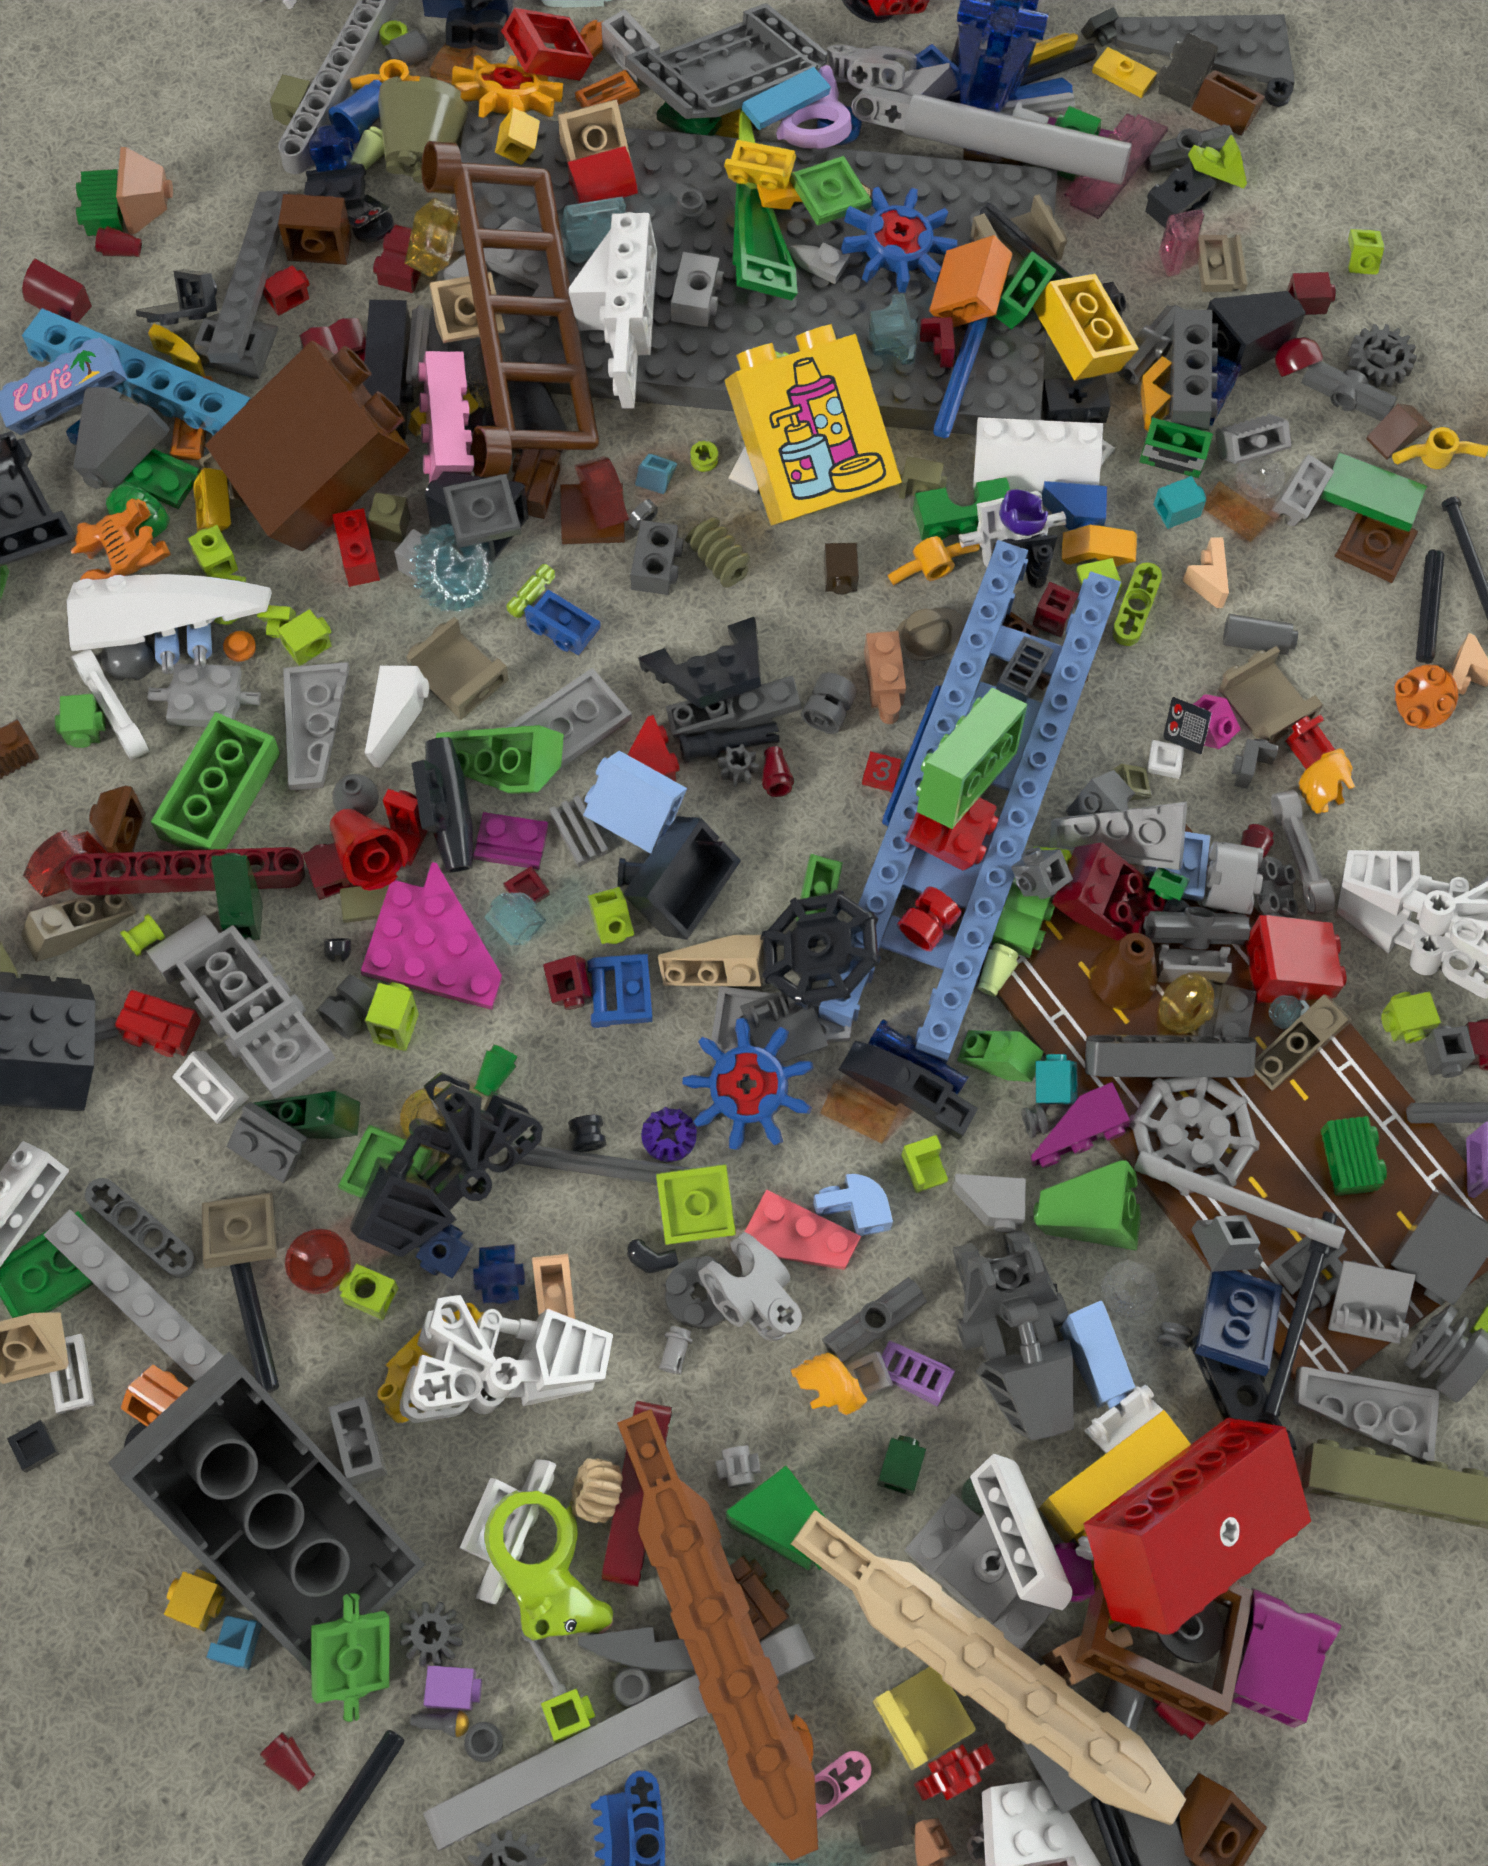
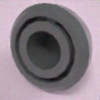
[332,774,379,816]

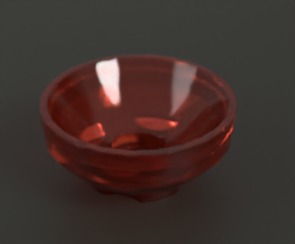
[285,1229,351,1294]

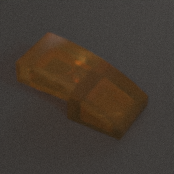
[429,42,478,83]

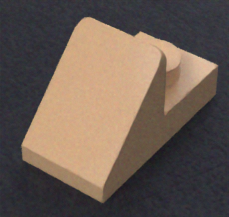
[1183,537,1229,608]
[1450,633,1488,695]
[532,1254,575,1319]

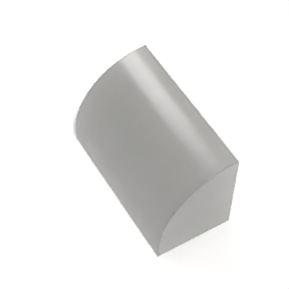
[146,914,219,984]

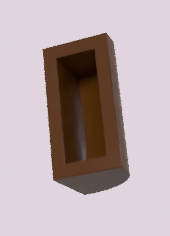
[1191,70,1265,136]

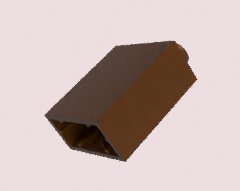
[205,340,410,551]

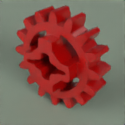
[914,1743,996,1801]

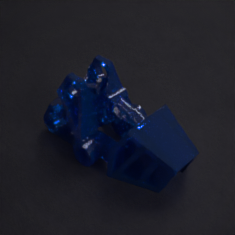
[957,0,1049,113]

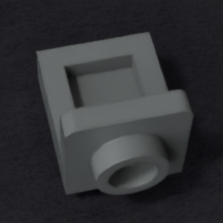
[1231,738,1279,789]

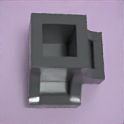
[1066,770,1135,816]
[1192,1215,1263,1272]

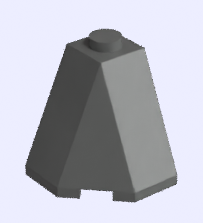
[73,387,170,489]

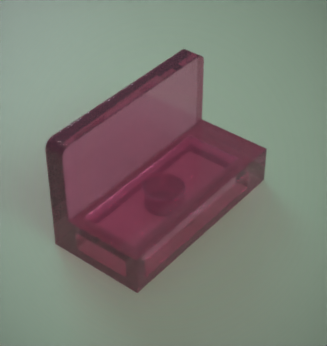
[1158,209,1205,277]

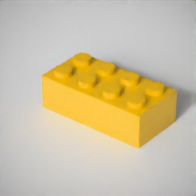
[1039,1410,1191,1544]

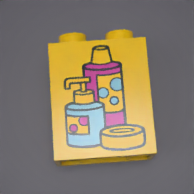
[724,324,902,526]

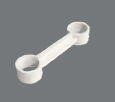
[71,649,149,761]

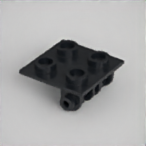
[990,534,1057,588]

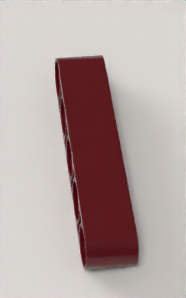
[602,1400,672,1587]

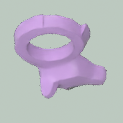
[776,65,852,149]

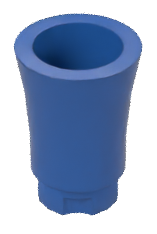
[328,80,382,144]

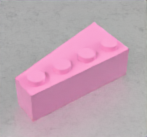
[418,351,474,483]

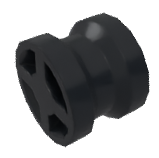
[568,1114,607,1152]

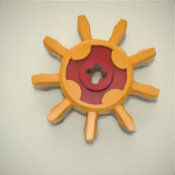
[452,55,563,118]

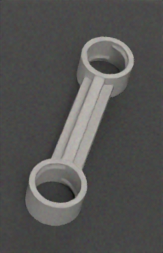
[1271,790,1335,915]

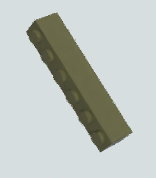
[1302,1439,1488,1529]

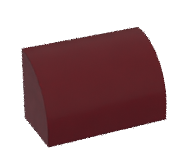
[22,258,92,323]

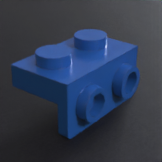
[524,589,601,656]

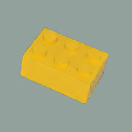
[1033,274,1139,381]

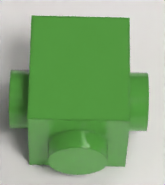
[55,694,106,748]

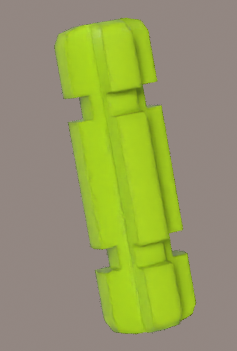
[506,564,555,618]

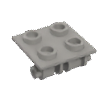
[1328,1260,1416,1344]

